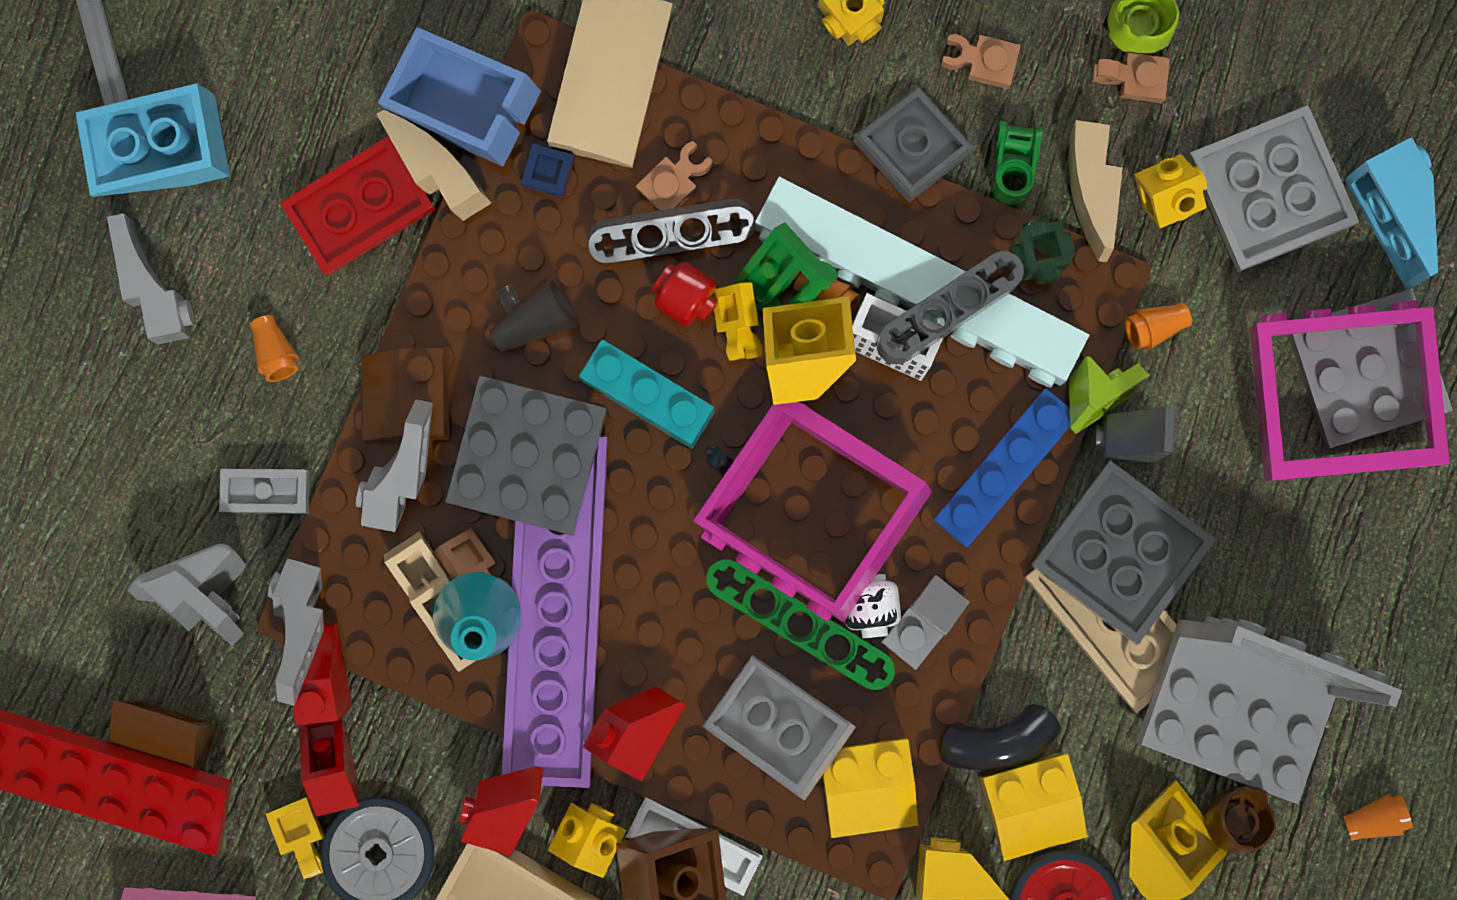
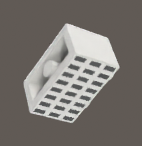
[852,293,943,381]

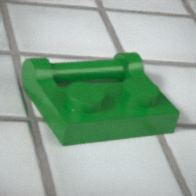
[734,222,837,313]

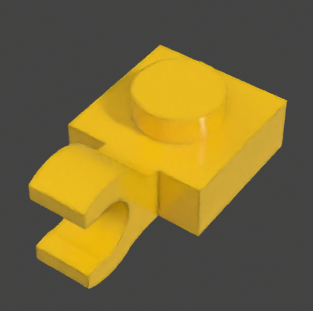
[712,282,762,361]
[266,797,324,879]

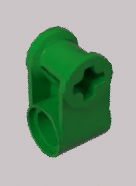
[991,120,1043,207]

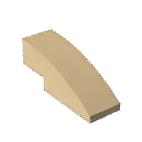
[377,110,492,221]
[1068,120,1123,262]
[383,531,476,672]

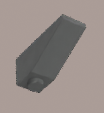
[1093,407,1175,464]

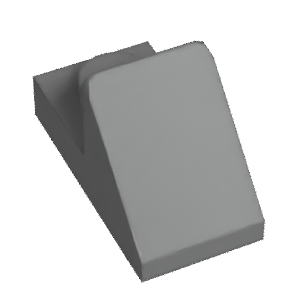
[881,575,970,670]

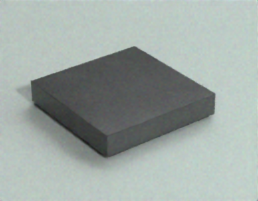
[853,87,975,203]

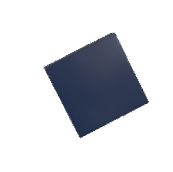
[521,144,575,199]

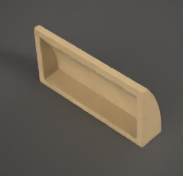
[547,0,673,168]
[436,844,600,900]

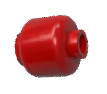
[652,262,718,326]

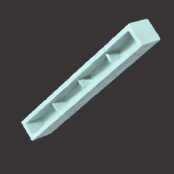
[755,177,1089,388]

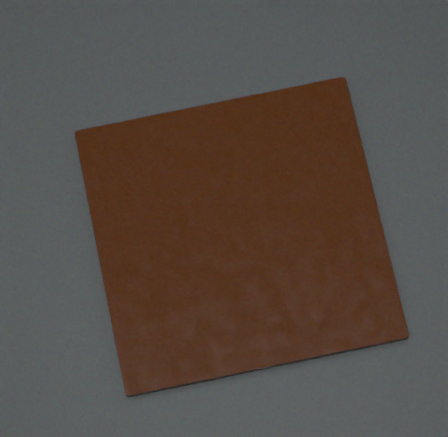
[257,10,1151,900]

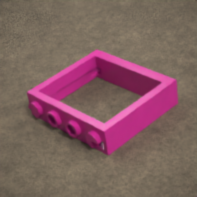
[1249,300,1450,481]
[694,402,932,623]

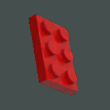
[280,136,436,277]

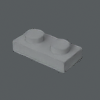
[219,469,310,514]

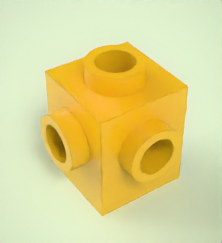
[818,0,885,46]
[1134,154,1208,229]
[548,803,627,878]

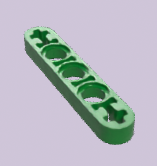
[706,559,895,690]

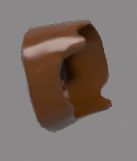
[1205,786,1276,855]

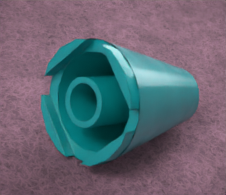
[433,571,522,661]

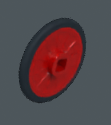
[1009,850,1123,900]

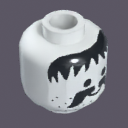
[845,574,901,639]

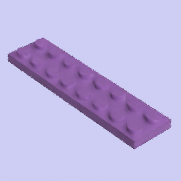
[502,437,608,788]

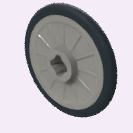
[320,796,434,900]

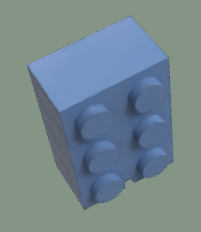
[378,27,541,167]

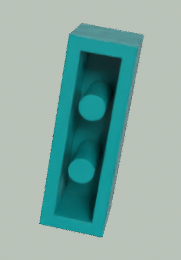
[579,340,715,449]

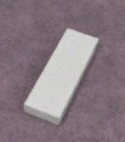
[626,797,763,896]

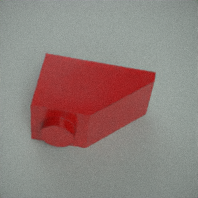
[292,623,352,726]
[583,686,686,781]
[299,715,359,817]
[457,766,544,856]

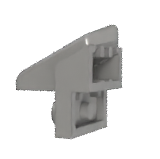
[127,544,246,646]

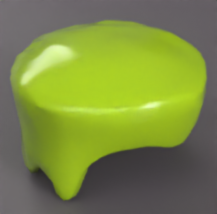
[1107,0,1179,55]

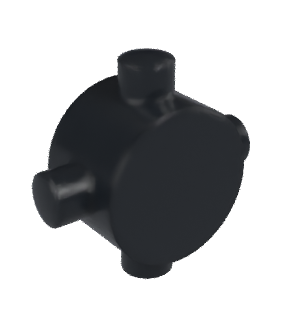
[704,446,734,476]

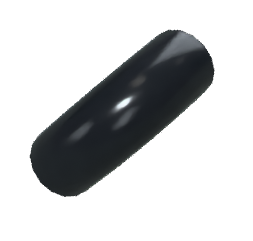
[941,704,1061,772]

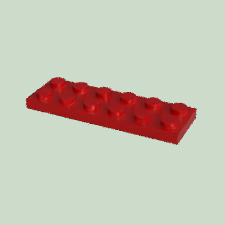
[0,709,232,856]

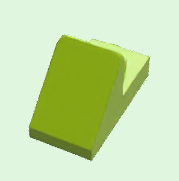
[1069,356,1150,434]

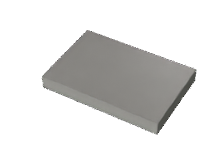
[702,655,856,800]

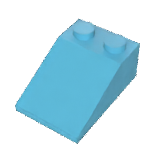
[76,83,230,197]
[1344,137,1438,290]

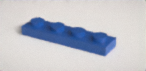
[933,388,1070,548]

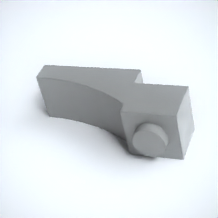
[107,213,194,345]
[356,399,433,532]
[268,558,324,706]

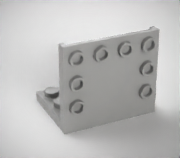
[1135,616,1402,804]

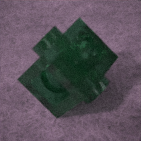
[1009,219,1075,284]

